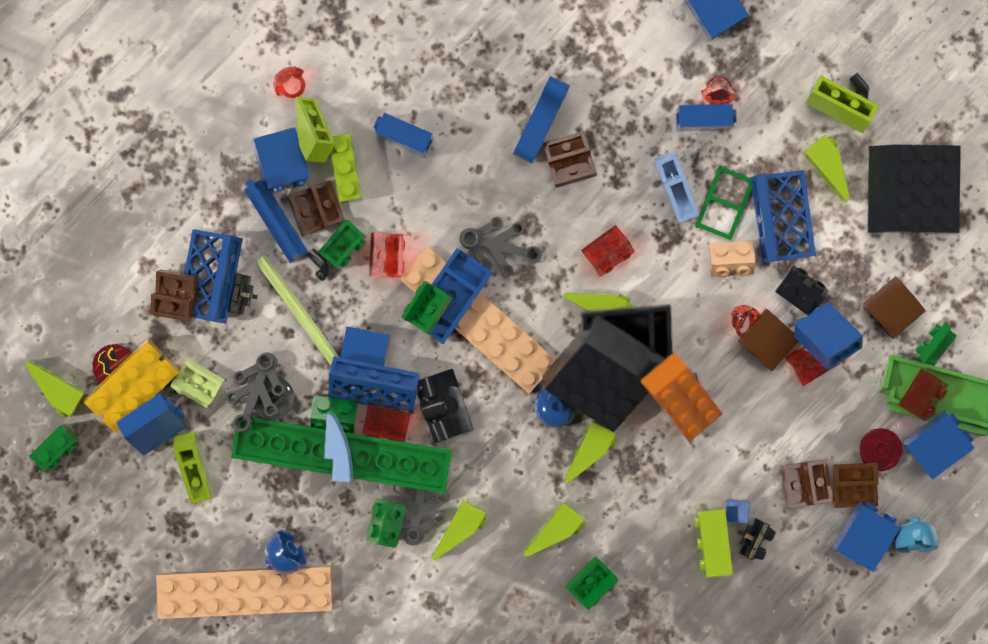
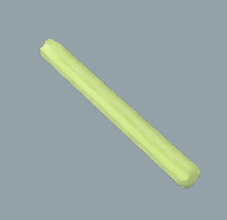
[256,256,339,365]

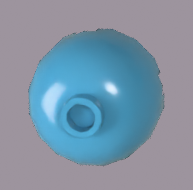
[894,517,939,553]

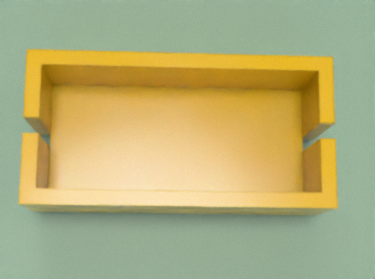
[84,338,179,434]

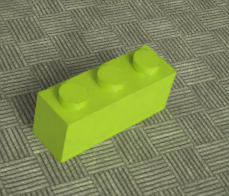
[805,75,879,133]
[331,133,363,204]
[694,508,733,578]

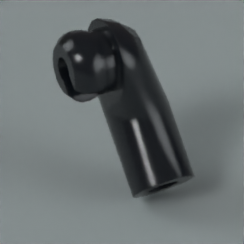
[849,72,870,99]
[307,249,331,281]

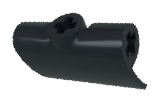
[417,369,474,444]

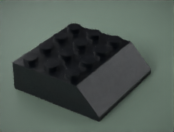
[867,144,961,235]
[581,304,673,359]
[542,316,666,433]

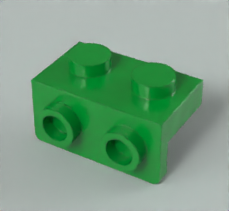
[318,219,367,269]
[401,281,453,335]
[913,322,957,366]
[310,396,358,434]
[366,497,406,548]
[565,556,619,610]

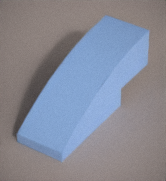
[653,151,699,223]
[325,413,353,482]

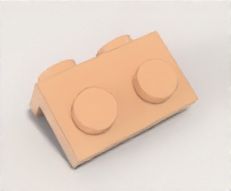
[709,241,756,277]

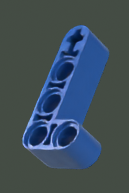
[513,76,570,164]

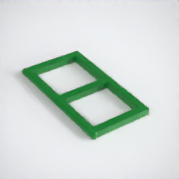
[695,165,752,241]

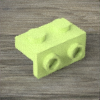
[170,358,225,408]

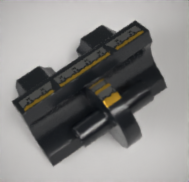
[228,273,258,315]
[737,518,776,560]

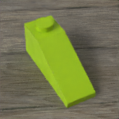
[295,96,335,163]
[802,135,850,203]
[563,293,633,311]
[25,361,88,418]
[563,421,617,483]
[173,432,212,504]
[432,499,488,560]
[523,502,585,557]

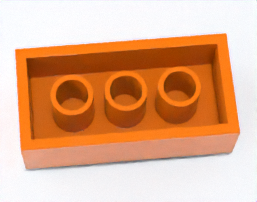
[641,352,722,442]

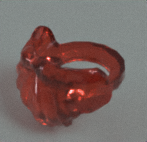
[273,66,306,99]
[701,76,737,104]
[731,305,761,337]

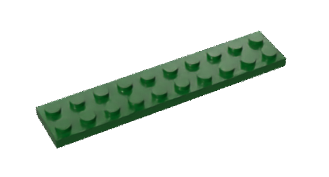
[231,417,453,494]

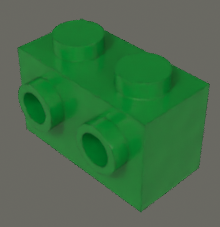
[29,425,80,472]

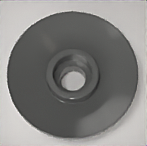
[254,377,294,419]

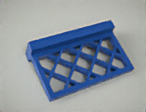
[751,170,816,263]
[244,179,309,264]
[184,229,243,324]
[328,356,420,414]

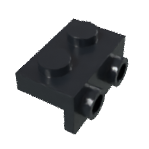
[775,265,828,315]

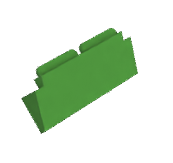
[878,354,988,436]

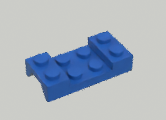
[430,248,493,345]

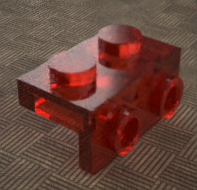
[581,225,635,277]
[369,233,405,278]
[786,346,840,386]
[898,368,948,422]
[362,403,411,442]

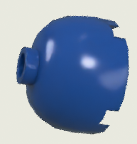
[534,388,577,428]
[264,530,307,575]

